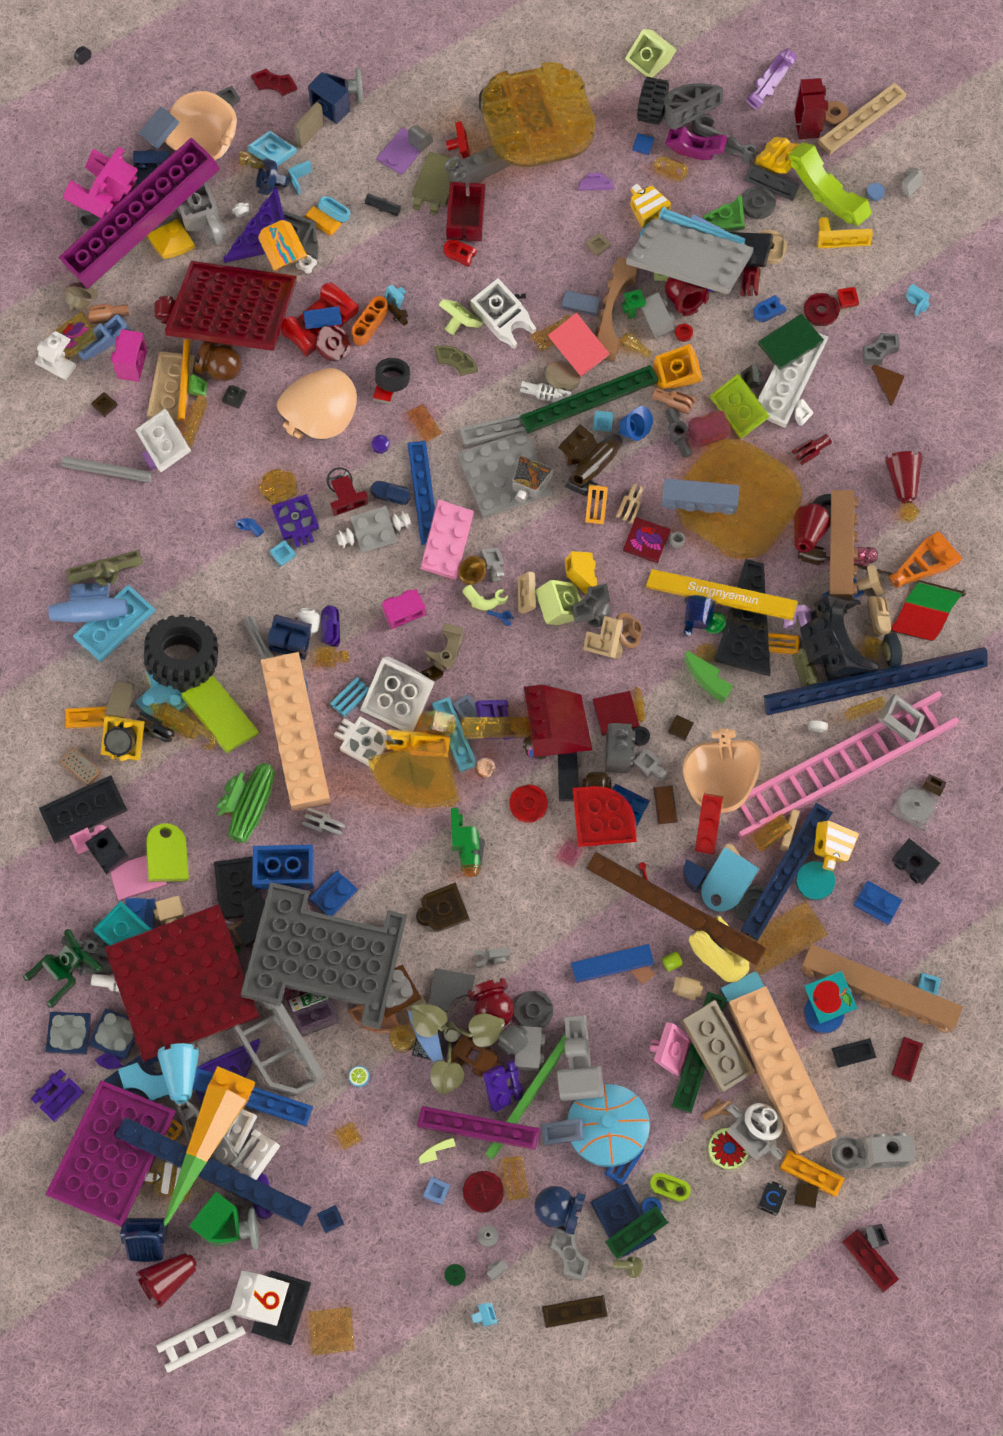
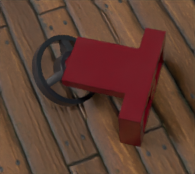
[326,467,369,517]

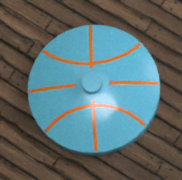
[567,1084,650,1167]

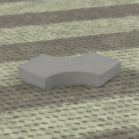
[550,1228,590,1281]

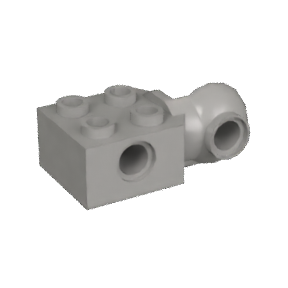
[177,182,227,247]
[830,1132,915,1170]

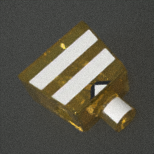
[144,1162,191,1203]

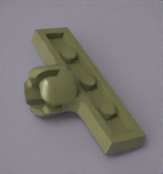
[66,549,143,586]

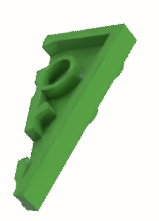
[703,196,745,231]

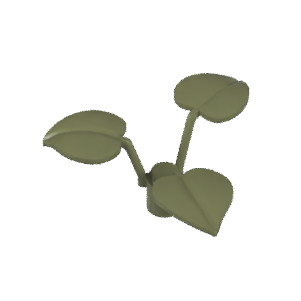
[411,1003,505,1094]

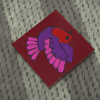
[623,517,671,563]

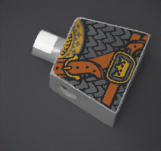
[512,455,553,503]

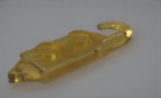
[149,702,216,750]

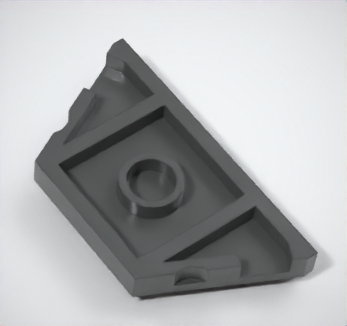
[283,211,318,259]

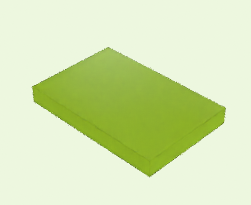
[709,373,770,439]

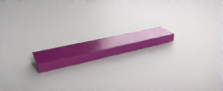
[417,1106,541,1150]

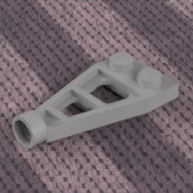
[173,1099,238,1180]

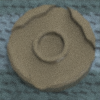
[545,362,581,390]

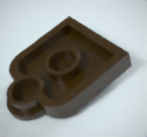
[416,882,470,932]

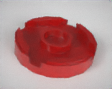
[509,784,548,823]

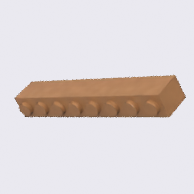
[800,944,963,1033]

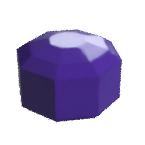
[371,434,390,454]

